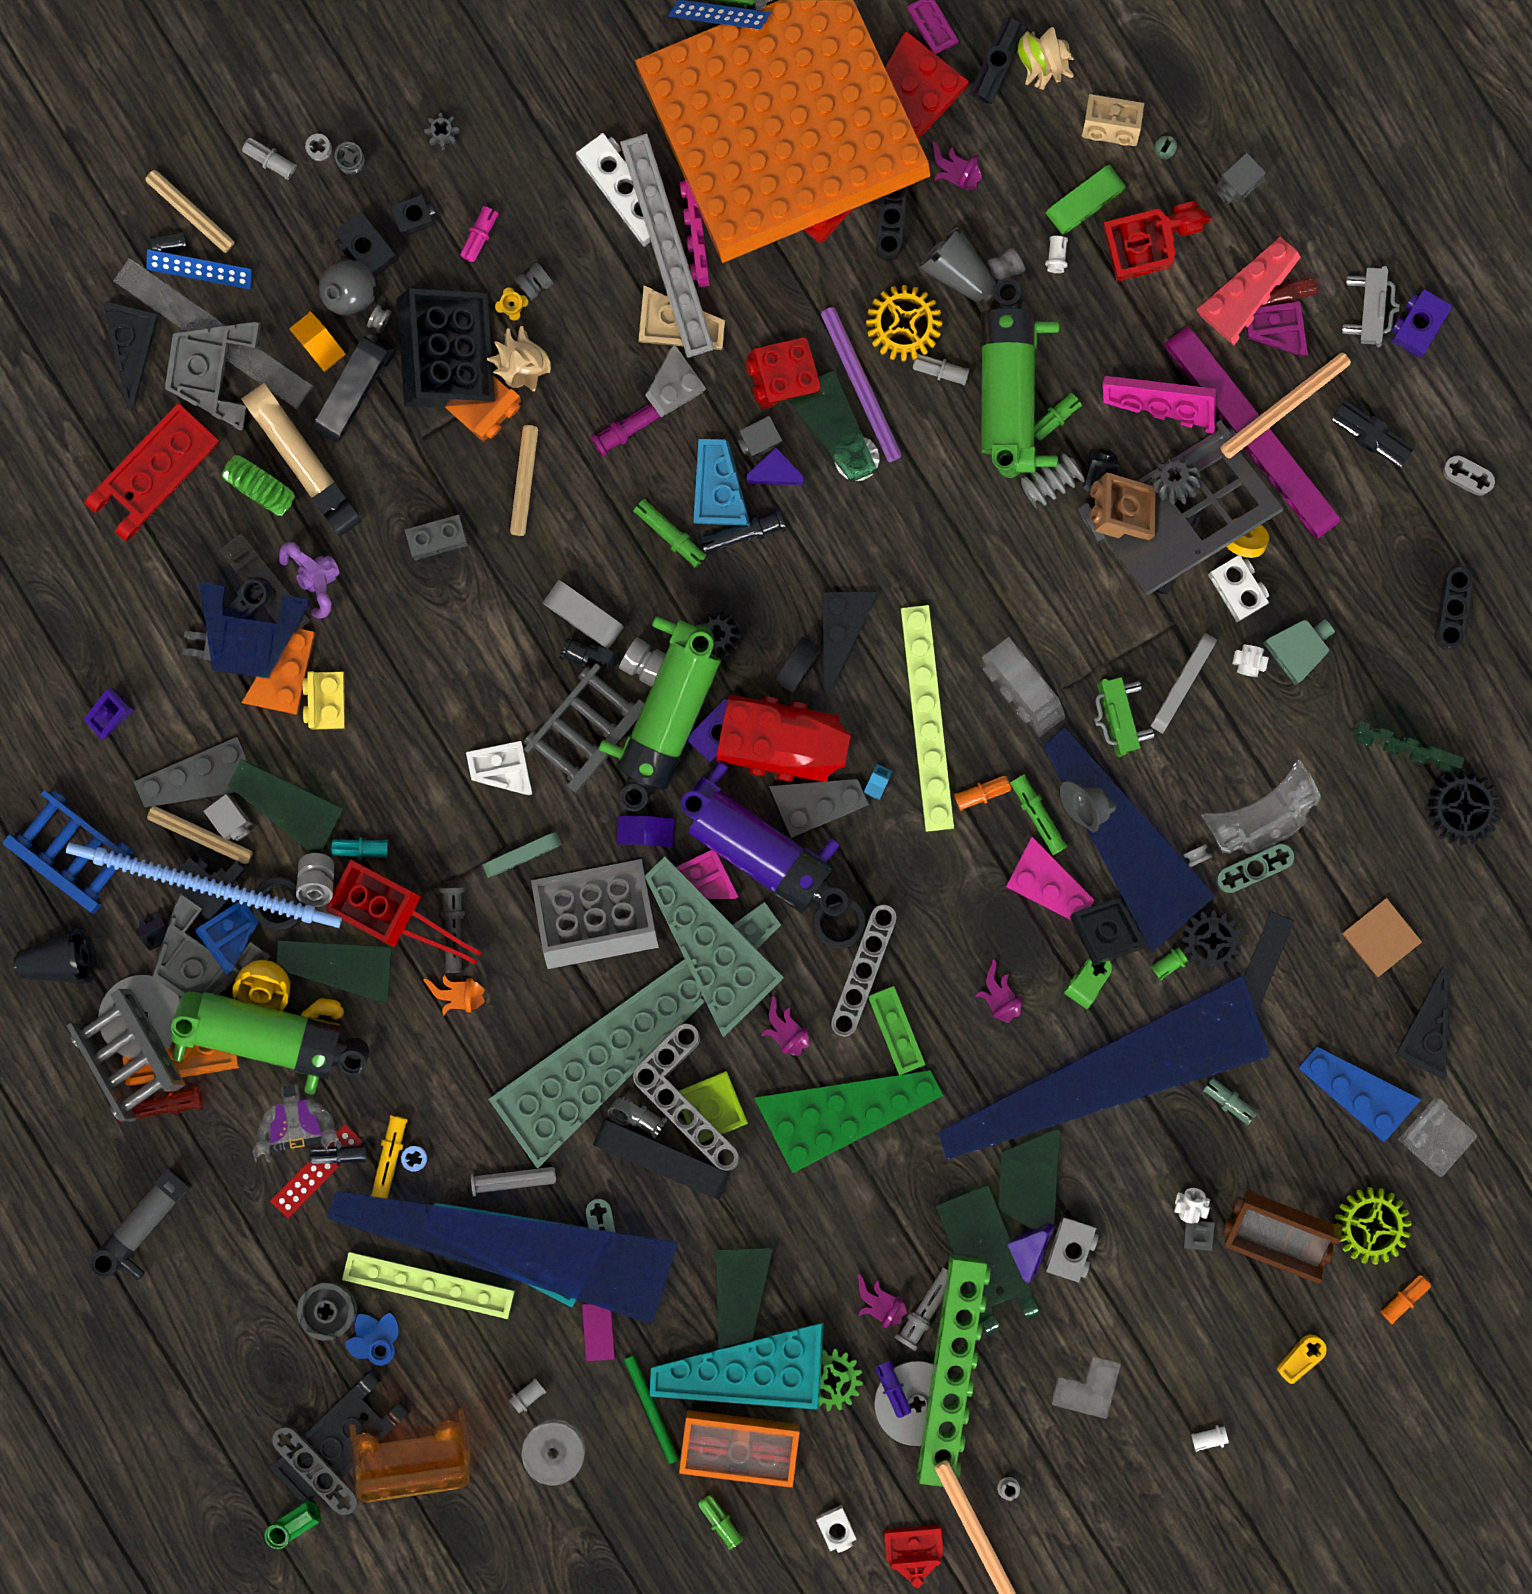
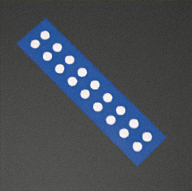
[668,0,771,30]
[146,249,252,289]

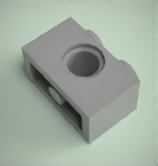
[204,794,253,841]
[1045,1217,1099,1283]

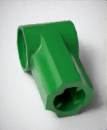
[265,1500,322,1549]

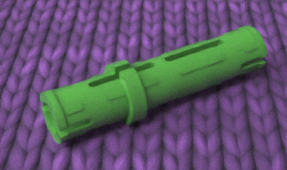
[633,499,707,568]
[1010,774,1068,856]

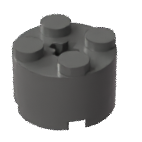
[297,1281,357,1340]

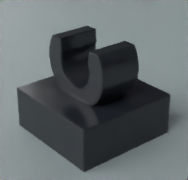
[136,912,168,951]

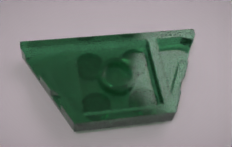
[998,1130,1060,1239]

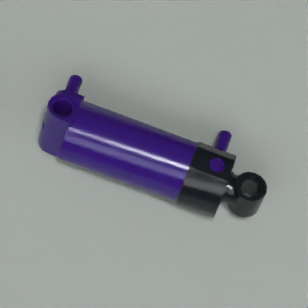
[681,761,849,917]

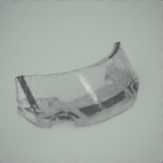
[1201,760,1321,854]

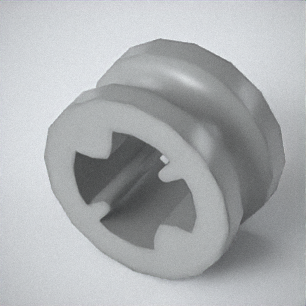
[305,134,332,161]
[367,304,391,333]
[1184,844,1212,867]

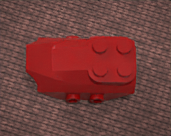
[716,694,851,782]

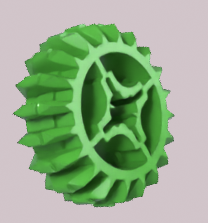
[222,455,295,515]

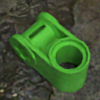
[1063,957,1112,1009]

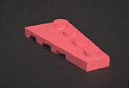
[1197,237,1301,345]

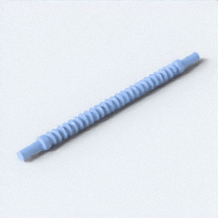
[66,842,342,928]

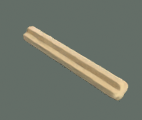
[145,170,235,253]
[510,425,538,536]
[147,806,253,864]

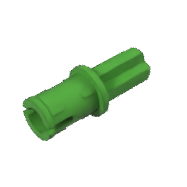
[1034,393,1082,440]
[698,1495,744,1550]

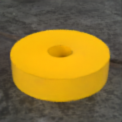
[1226,518,1269,558]

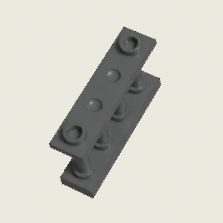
[523,663,644,794]
[67,989,186,1122]

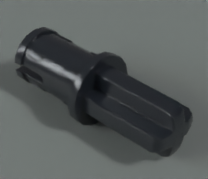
[309,1143,366,1166]

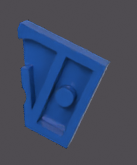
[195,902,259,975]

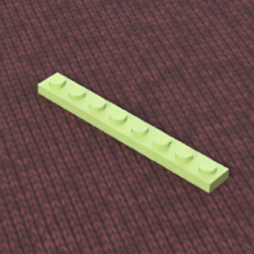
[901,605,954,832]

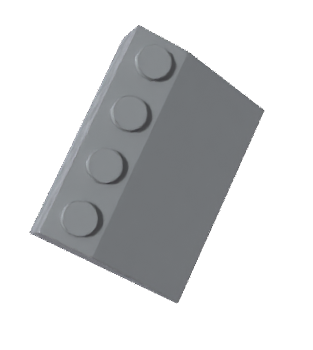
[531,859,658,969]

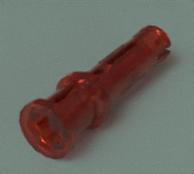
[117,1085,204,1124]

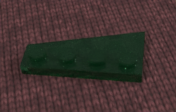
[787,371,877,482]
[228,759,343,853]
[276,941,392,1004]
[716,1248,773,1350]

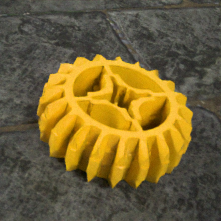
[866,285,942,362]

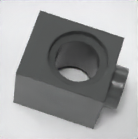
[737,416,782,460]

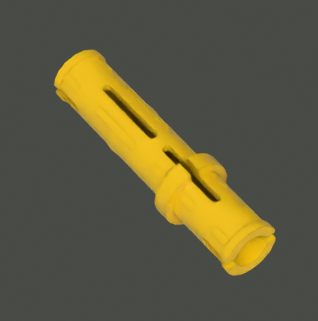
[370,1115,408,1202]

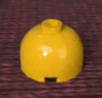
[233,960,290,1011]

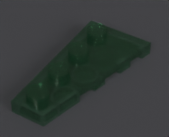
[1350,721,1465,773]

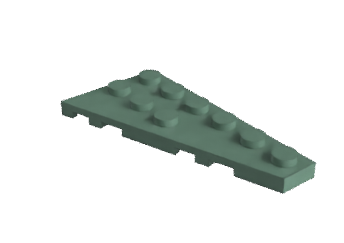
[645,857,784,1037]

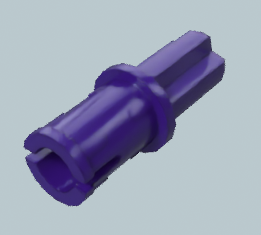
[874,1360,911,1418]

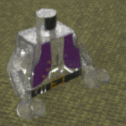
[252,1084,341,1163]

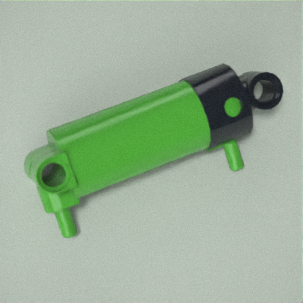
[980,278,1059,478]
[599,616,722,812]
[171,992,369,1095]

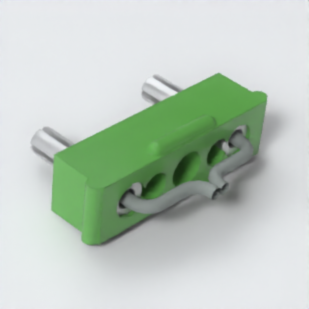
[1094,677,1154,757]

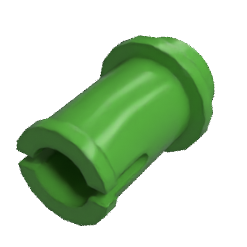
[1151,947,1188,981]

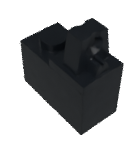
[167,857,246,920]

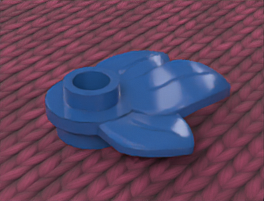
[345,1313,399,1365]

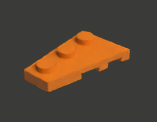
[242,626,315,715]

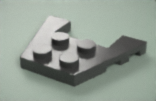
[165,321,261,431]
[152,892,270,997]

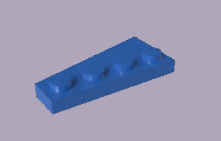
[1298,1047,1421,1142]

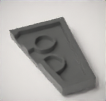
[769,779,869,838]

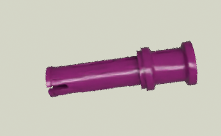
[590,403,660,457]

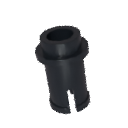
[150,231,187,252]

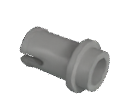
[509,1379,546,1413]
[997,1477,1020,1501]

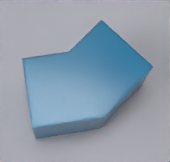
[864,764,893,800]

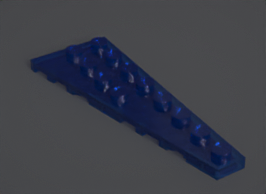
[1043,728,1215,952]

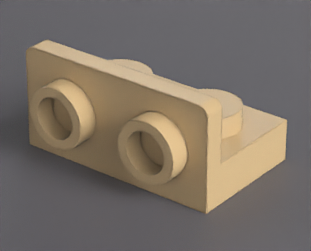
[1082,94,1144,146]

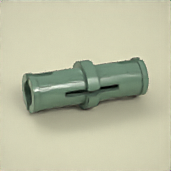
[1202,1076,1258,1126]

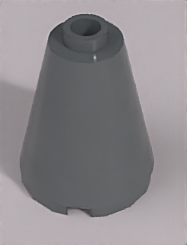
[919,226,996,303]

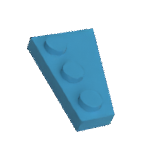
[693,439,750,525]

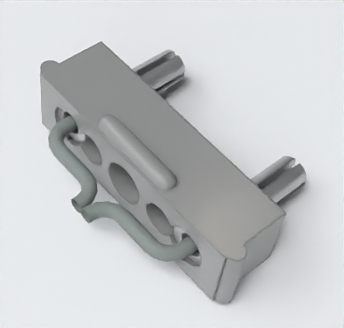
[1342,266,1400,347]

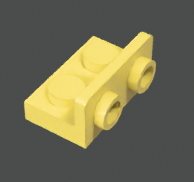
[303,671,345,730]

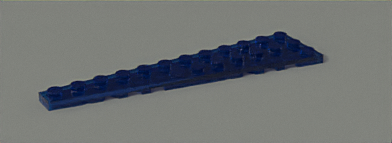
[938,975,1270,1160]
[327,1191,678,1324]

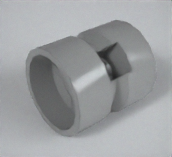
[619,637,666,687]
[296,853,335,907]

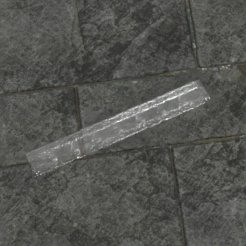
[113,258,313,410]

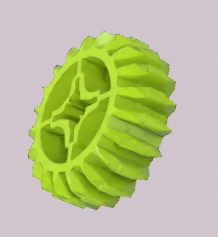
[1335,1187,1411,1264]

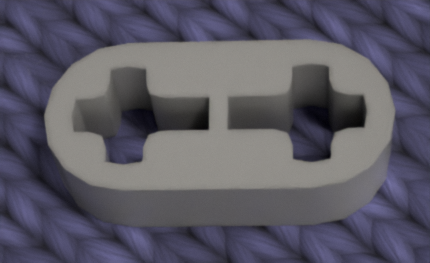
[1443,456,1495,495]

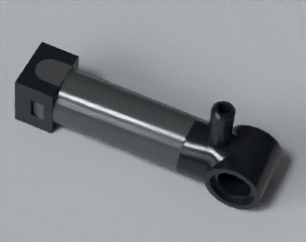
[89,1168,192,1280]

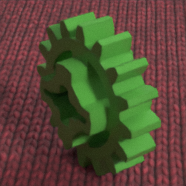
[819,1348,863,1411]

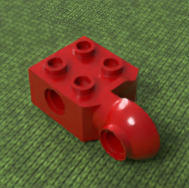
[1103,201,1213,282]

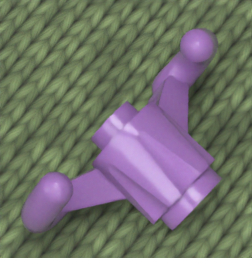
[279,542,339,619]

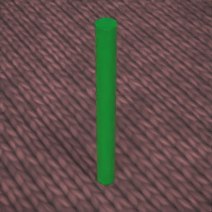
[624,1355,679,1464]

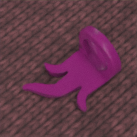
[932,141,982,190]
[975,959,1023,1023]
[761,996,809,1055]
[857,1274,907,1328]

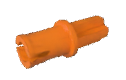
[954,776,1011,811]
[1380,1275,1431,1325]

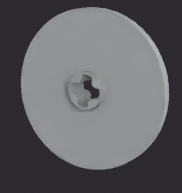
[98,975,180,1059]
[874,1361,957,1446]

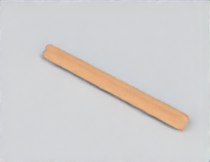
[1220,353,1351,458]
[935,1461,1016,1594]

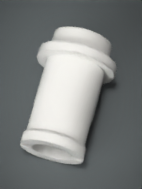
[1045,236,1068,273]
[1191,1425,1229,1452]

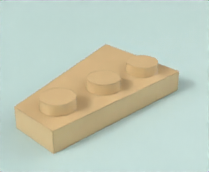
[639,286,725,350]

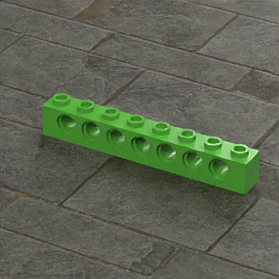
[916,1255,990,1487]

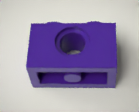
[1391,289,1453,358]
[687,699,727,764]

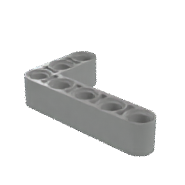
[633,1024,740,1171]

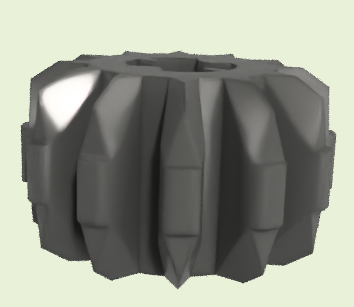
[1153,456,1201,506]

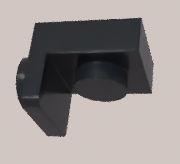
[1082,448,1120,491]

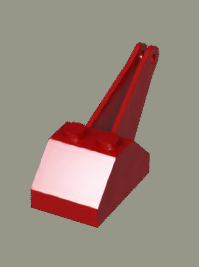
[324,860,482,965]

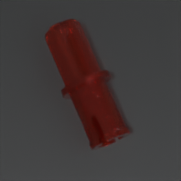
[1264,278,1318,306]

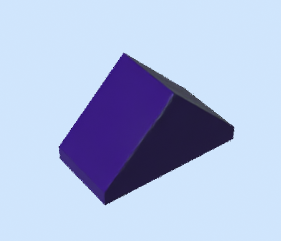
[747,448,803,486]
[83,687,135,740]
[617,816,674,847]
[1007,1223,1055,1283]

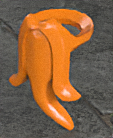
[423,975,485,1015]

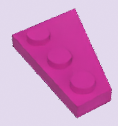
[1006,837,1094,920]

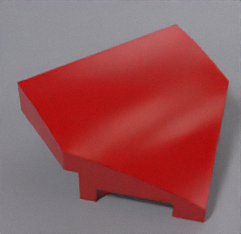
[884,1525,943,1589]

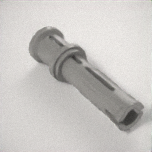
[894,1268,948,1351]

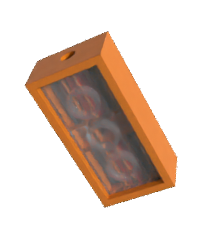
[679,1410,800,1488]

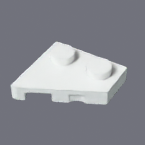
[466,741,533,795]

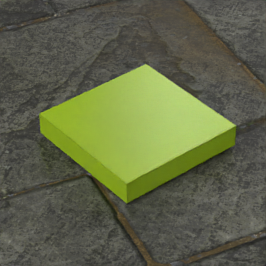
[679,1071,748,1143]

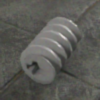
[1021,454,1085,509]

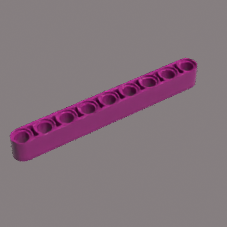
[1164,326,1340,539]

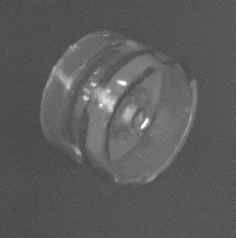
[521,1419,586,1486]

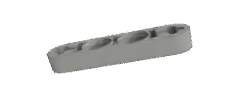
[1150,633,1217,733]

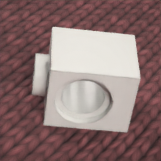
[816,1505,856,1553]

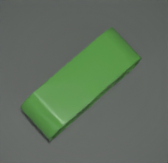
[1046,164,1126,235]

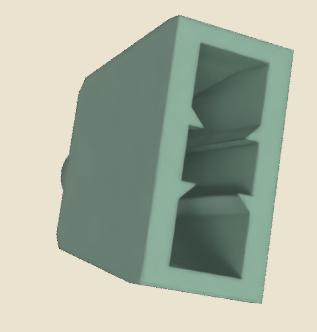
[1263,619,1335,685]

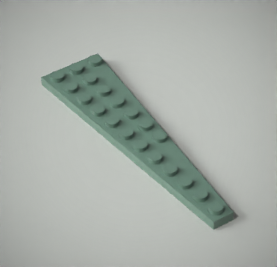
[488,902,781,1169]

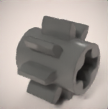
[424,113,460,150]

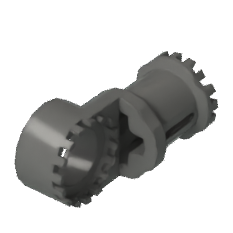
[608,1097,668,1140]

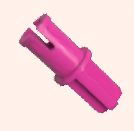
[460,206,499,262]

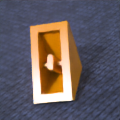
[289,311,346,372]

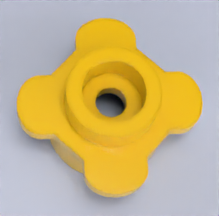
[495,288,528,321]

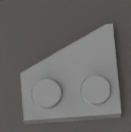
[645,346,706,418]

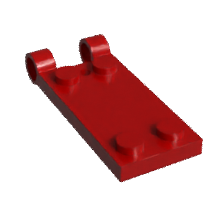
[84,403,220,542]

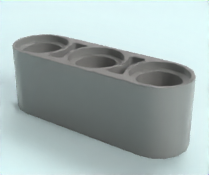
[542,580,624,650]

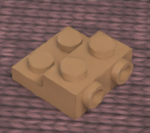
[1090,473,1156,541]

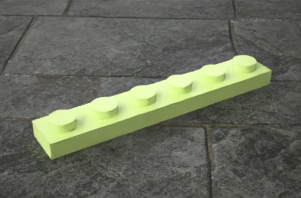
[342,1252,515,1319]

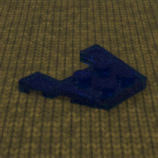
[199,582,310,679]

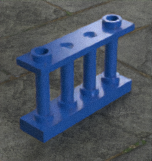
[2,790,134,914]

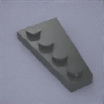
[134,737,260,808]

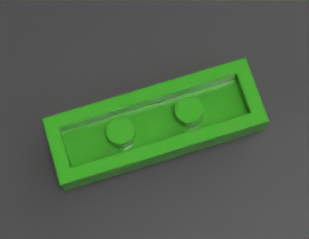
[868,986,925,1075]

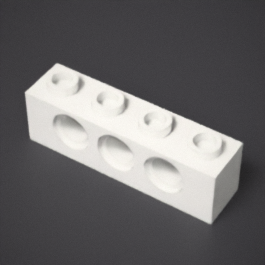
[576,133,651,247]

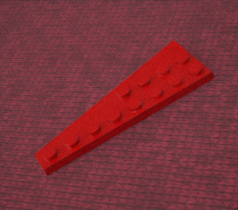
[803,32,969,244]

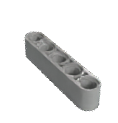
[831,905,896,1037]

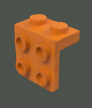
[445,376,521,442]

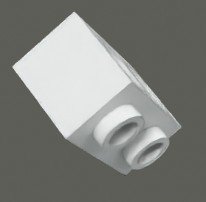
[1208,555,1269,622]

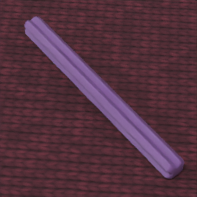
[821,307,901,462]

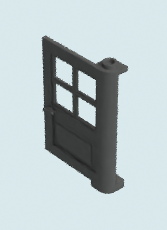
[1078,420,1284,595]

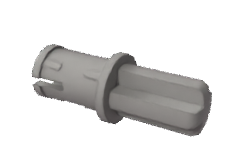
[242,138,297,180]
[913,354,970,386]

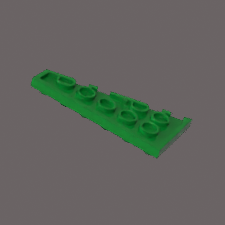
[754,1070,943,1173]

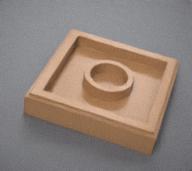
[1341,898,1422,977]

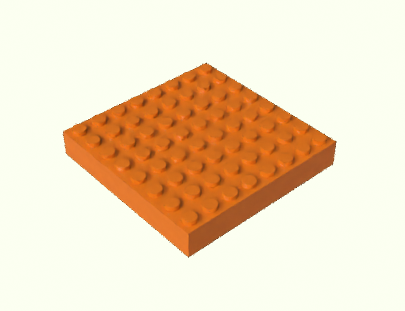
[635,0,930,263]

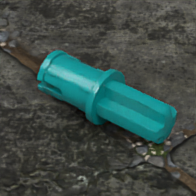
[331,837,388,859]

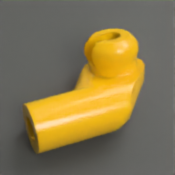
[300,998,344,1020]

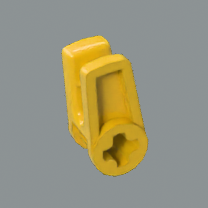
[1276,1334,1327,1384]

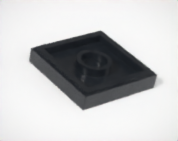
[1070,897,1145,966]

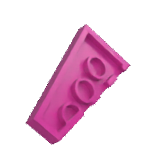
[680,180,710,288]
[1103,376,1216,434]

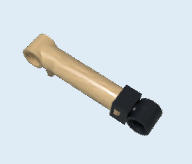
[241,383,362,537]

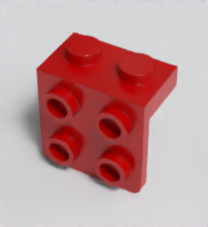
[745,338,820,410]

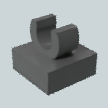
[1183,1221,1215,1251]

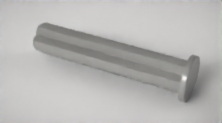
[471,1167,556,1196]

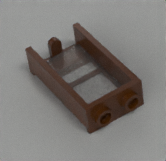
[1222,1188,1343,1284]

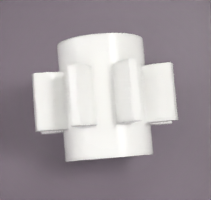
[1232,645,1269,677]
[1174,1188,1210,1223]

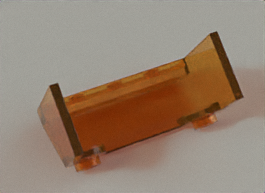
[349,1409,470,1502]

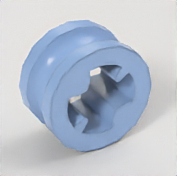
[401,1146,428,1172]

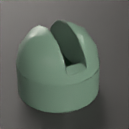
[1154,136,1177,159]

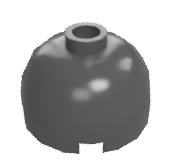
[318,258,376,315]

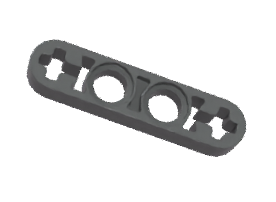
[272,1426,359,1515]

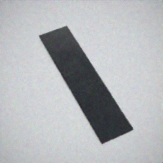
[1231,912,1294,1020]

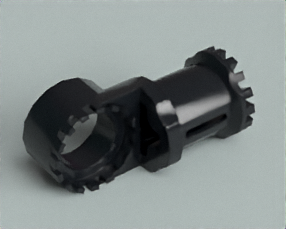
[559,636,619,670]

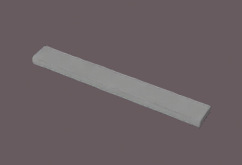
[620,134,714,358]

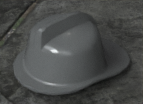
[1060,781,1116,833]

